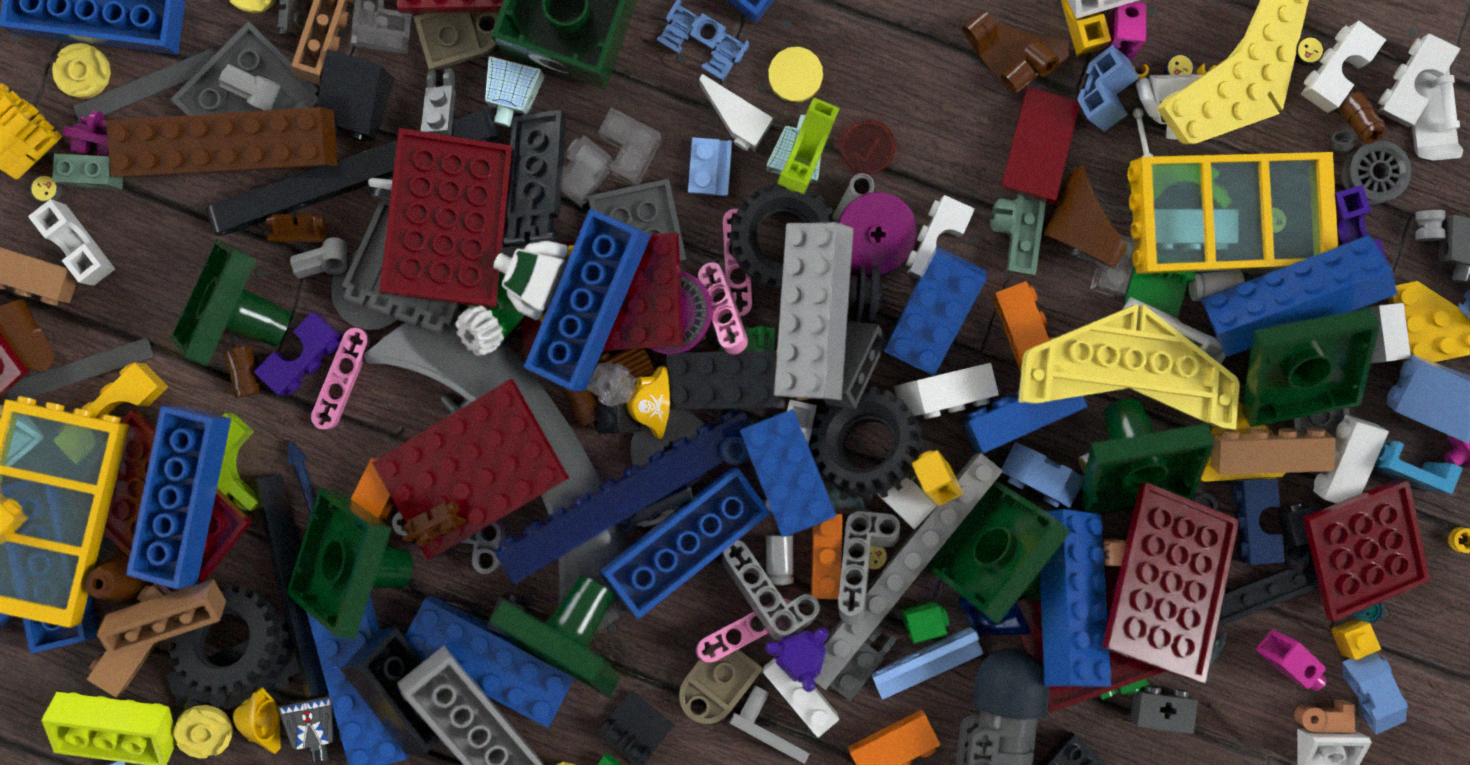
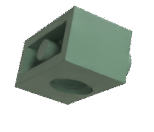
[52,154,123,190]

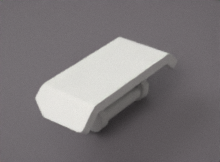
[1412,69,1463,161]

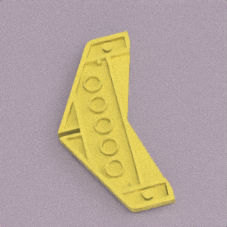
[1156,0,1309,144]
[1018,304,1240,430]

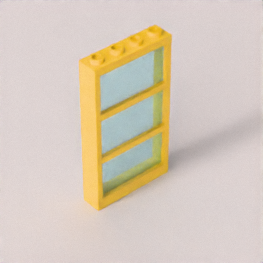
[1127,152,1338,274]
[0,396,130,627]

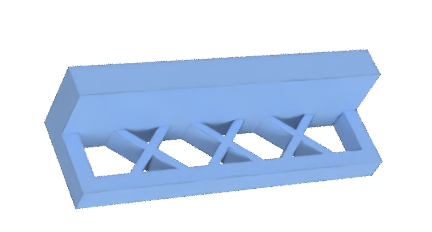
[871,627,984,700]

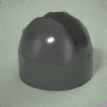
[1331,131,1355,155]

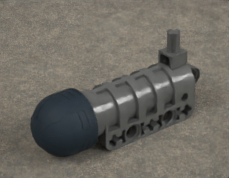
[956,649,1050,765]

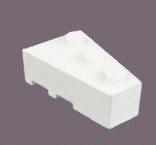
[894,363,999,419]

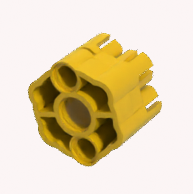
[0,84,62,180]

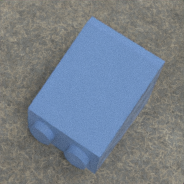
[1386,354,1470,443]

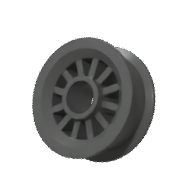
[1341,141,1411,205]

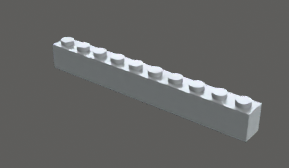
[814,452,1003,690]

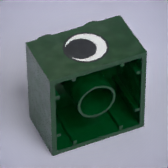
[491,0,638,90]

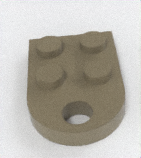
[414,12,498,70]
[679,635,763,724]

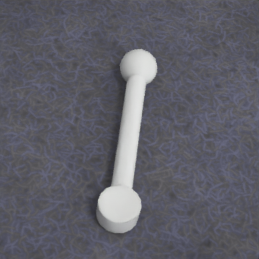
[1133,108,1153,157]

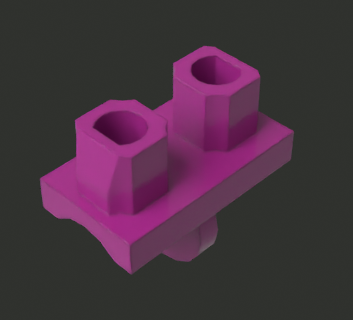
[63,110,109,157]

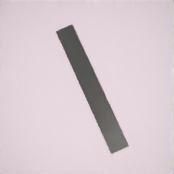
[73,48,214,124]
[6,337,154,401]

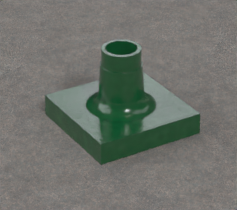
[170,238,291,366]
[1242,308,1380,427]
[1078,399,1215,514]
[926,480,1071,624]
[287,488,413,639]
[490,575,621,698]

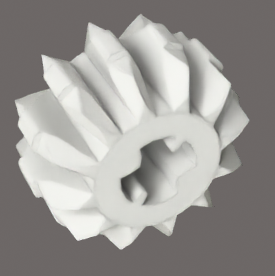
[455,306,504,356]

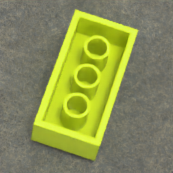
[41,692,177,765]

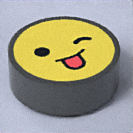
[30,175,62,203]

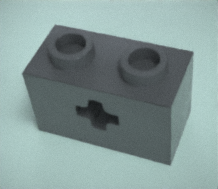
[1130,685,1198,734]

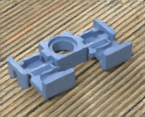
[657,0,749,81]

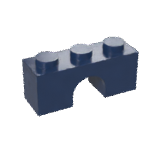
[1232,478,1285,565]

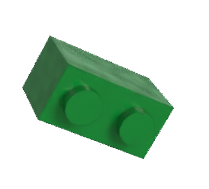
[900,600,949,643]

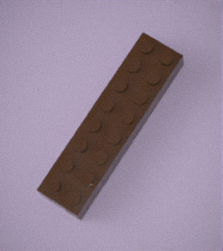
[106,107,338,178]

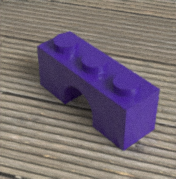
[1335,185,1388,263]
[254,312,343,396]

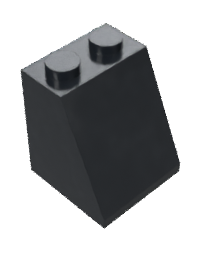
[317,49,395,142]

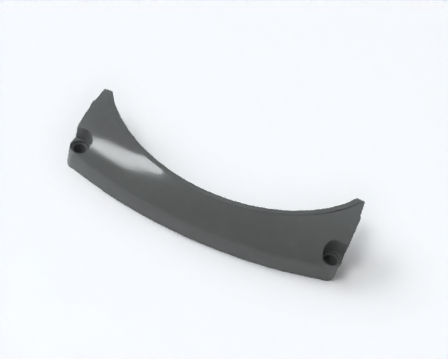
[363,304,630,633]

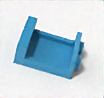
[1372,441,1463,494]

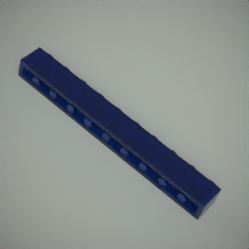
[493,409,752,584]

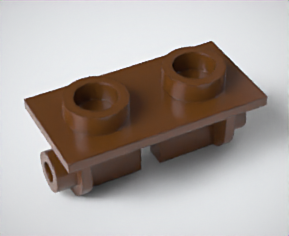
[266,214,329,243]
[403,501,466,546]

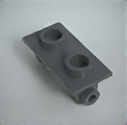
[277,0,308,37]

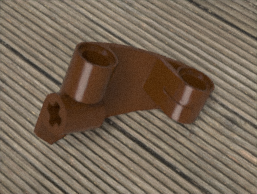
[962,10,1069,94]
[1043,165,1127,269]
[0,299,55,373]

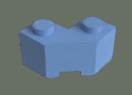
[1077,45,1139,132]
[1001,442,1083,508]
[1342,652,1408,735]

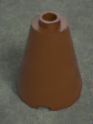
[86,550,155,605]

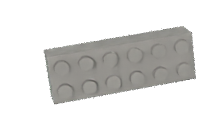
[774,223,853,400]
[398,645,545,765]

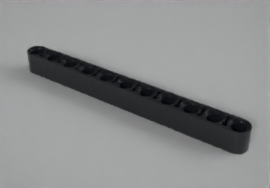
[206,110,499,236]

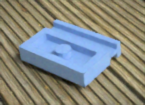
[688,137,732,197]

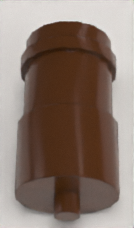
[1337,92,1387,144]
[223,343,261,398]
[561,383,599,429]

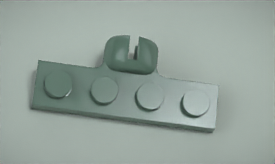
[990,194,1046,277]

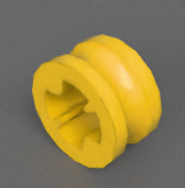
[1448,527,1470,553]

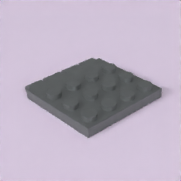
[171,21,320,173]
[342,198,460,334]

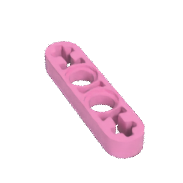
[723,209,752,317]
[698,262,748,355]
[311,328,371,430]
[696,598,792,663]

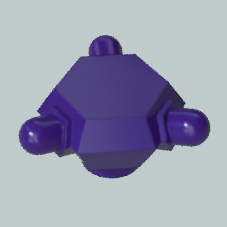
[765,628,828,692]

